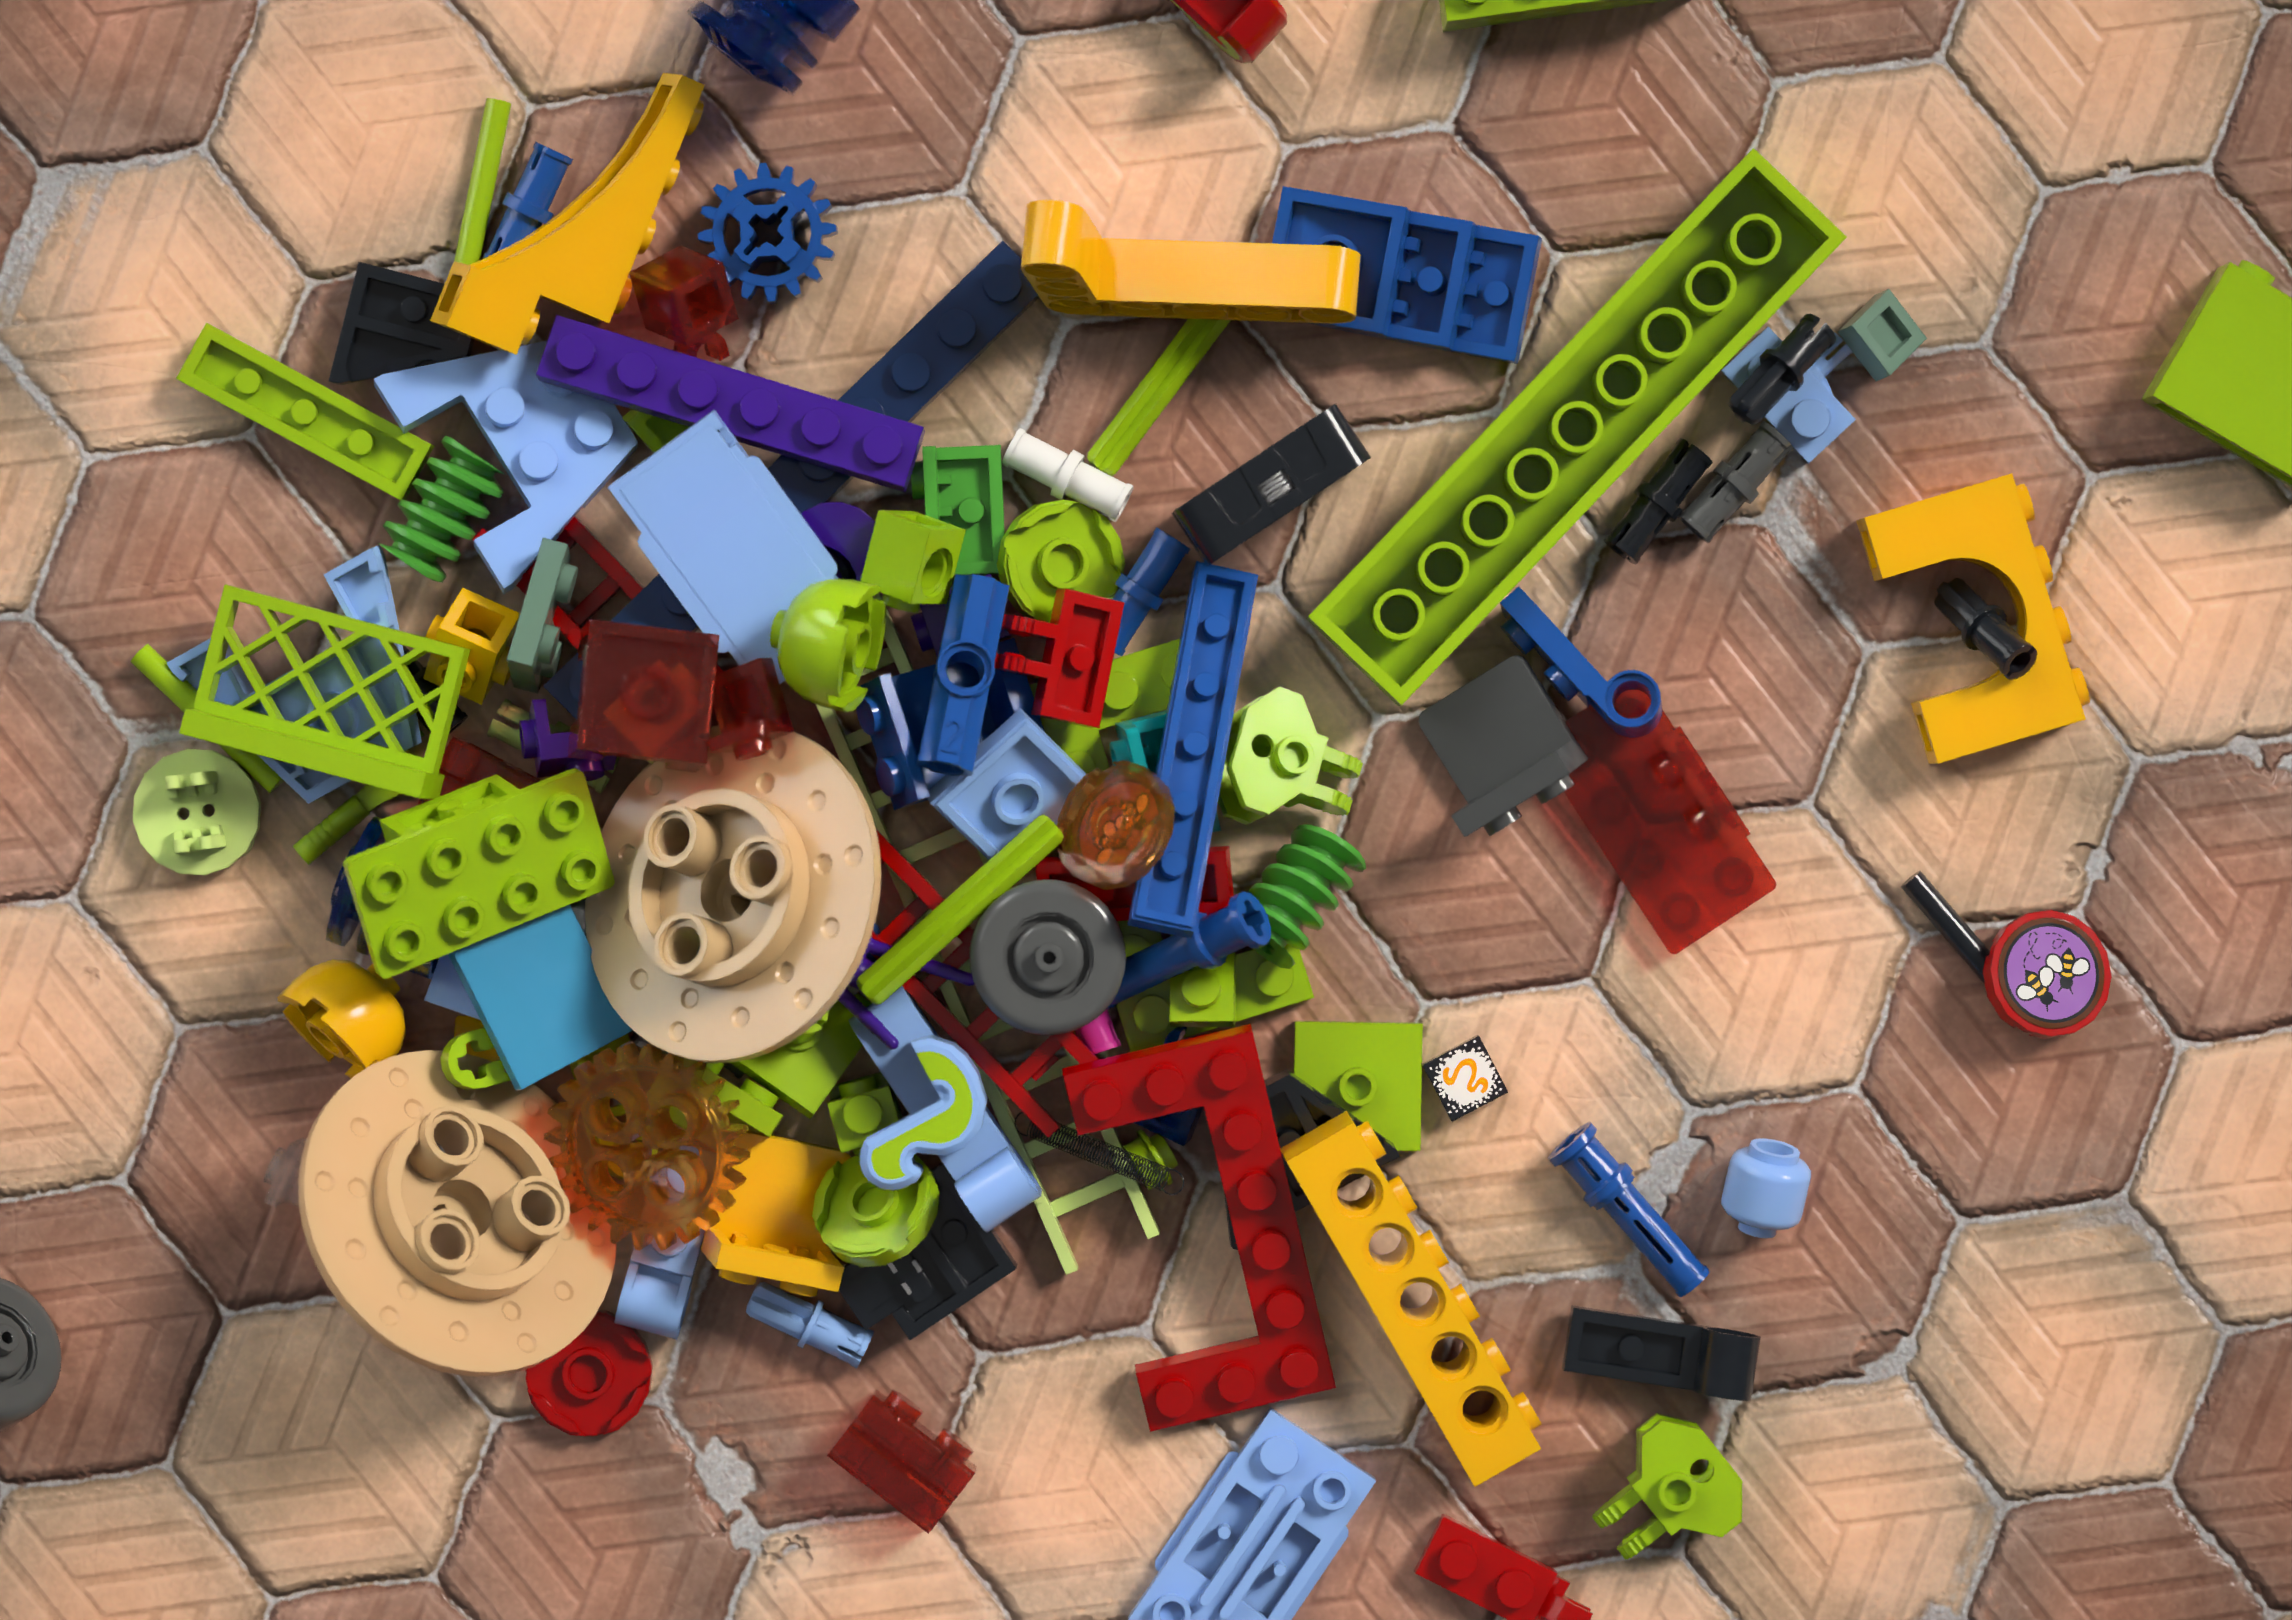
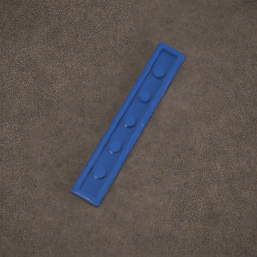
[1128,561,1258,939]

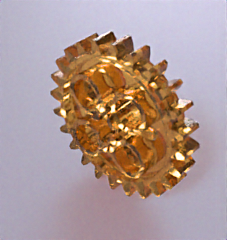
[544,1041,751,1250]

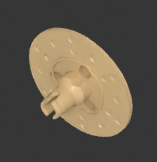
[585,722,881,1063]
[298,1050,617,1377]

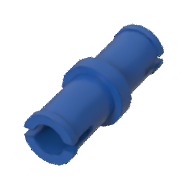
[483,142,573,259]
[1112,527,1190,656]

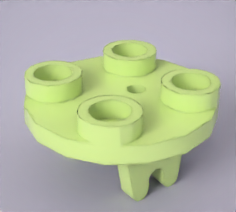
[133,749,261,875]

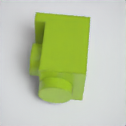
[827,1072,902,1153]

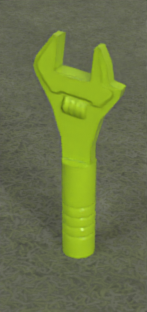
[293,731,425,865]

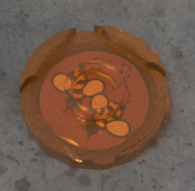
[1057,760,1175,890]

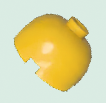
[277,959,406,1078]

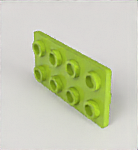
[343,768,615,979]

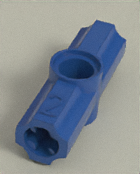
[917,574,1009,776]

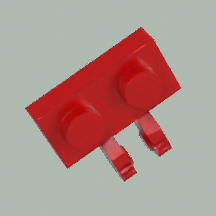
[995,588,1125,728]

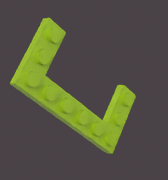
[1030,639,1314,1052]

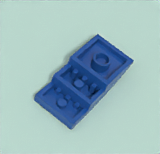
[1272,186,1542,364]

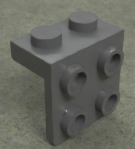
[1419,655,1588,837]

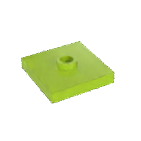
[1294,1021,1423,1151]

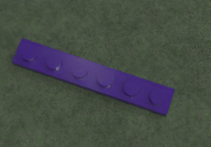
[536,315,925,492]

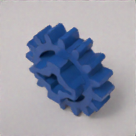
[698,163,838,304]

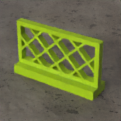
[179,585,471,799]

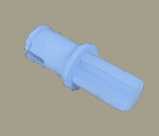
[746,1282,874,1368]

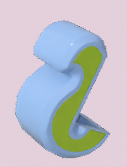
[860,1035,988,1190]

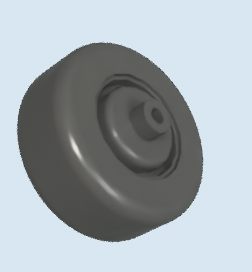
[969,879,1126,1035]
[0,1278,62,1432]

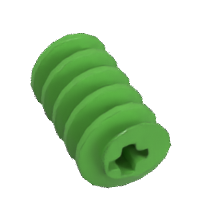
[378,436,506,583]
[1248,824,1366,969]

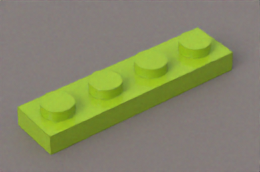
[176,323,435,500]

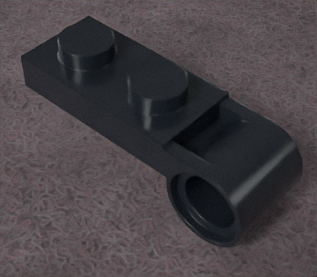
[1562,1305,1761,1401]

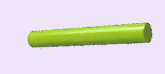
[454,98,511,265]
[131,644,284,793]

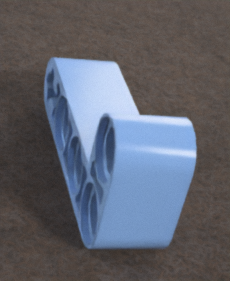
[848,986,1042,1233]

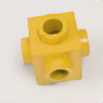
[423,588,520,705]

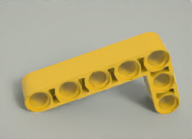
[1021,200,1361,324]

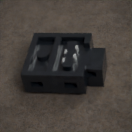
[839,1162,1018,1340]

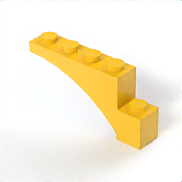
[430,73,705,355]

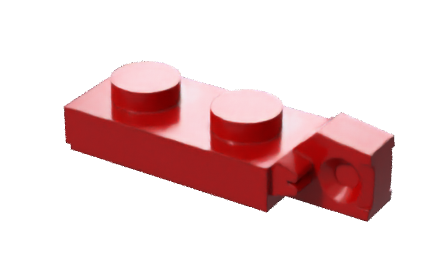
[1414,1514,1593,1620]

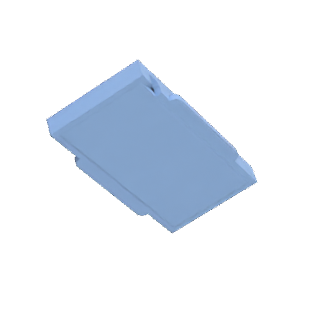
[608,409,839,697]
[1128,1407,1376,1620]

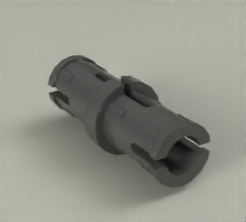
[1678,421,1794,543]

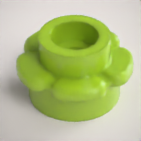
[1123,1129,1178,1190]

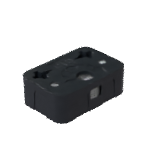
[1171,403,1371,566]

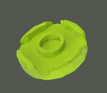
[997,499,1125,623]
[812,1147,940,1267]

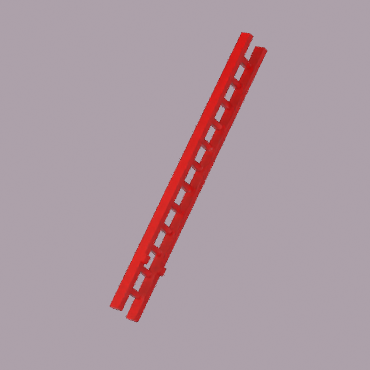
[472,516,1099,1138]

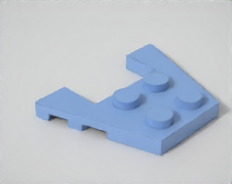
[374,340,638,594]
[167,545,422,804]

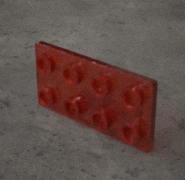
[1563,690,1776,954]

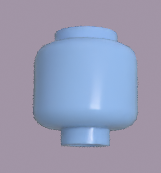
[1721,1138,1811,1238]

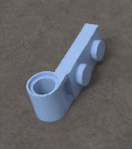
[615,1138,724,1340]

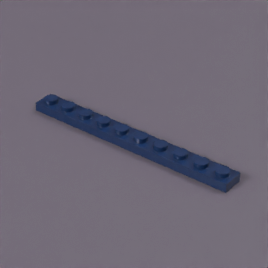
[544,241,1040,730]

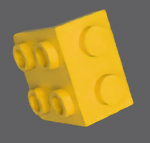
[700,1129,851,1297]

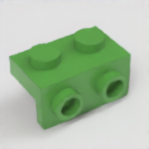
[911,445,1005,575]

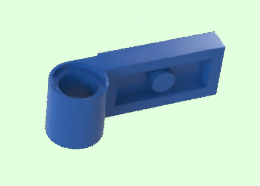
[1500,586,1662,738]

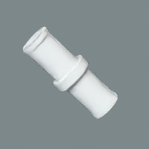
[1002,428,1134,523]

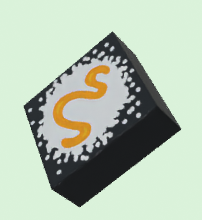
[1422,1035,1508,1121]

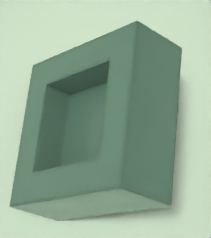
[1838,289,1927,381]

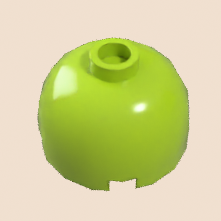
[770,579,886,712]

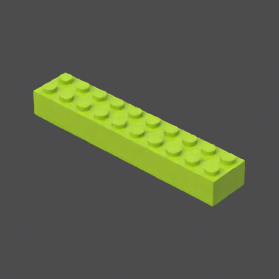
[1306,148,1847,706]

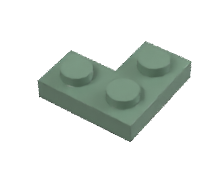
[507,538,578,694]

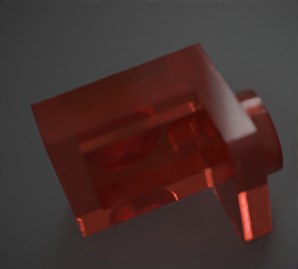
[705,658,794,761]

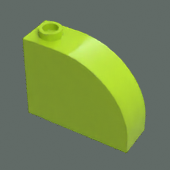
[2141,260,2292,487]

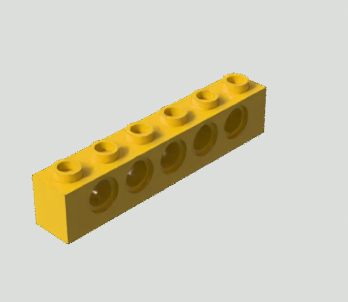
[1280,1110,1542,1487]

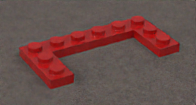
[1062,1024,1336,1432]

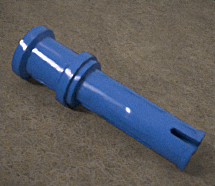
[1107,891,1271,1010]
[1548,1122,1710,1297]

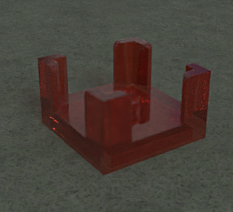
[568,619,720,772]

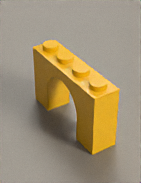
[1856,473,2090,764]

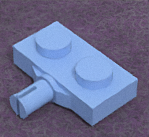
[1721,327,1856,463]

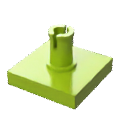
[730,993,872,1119]

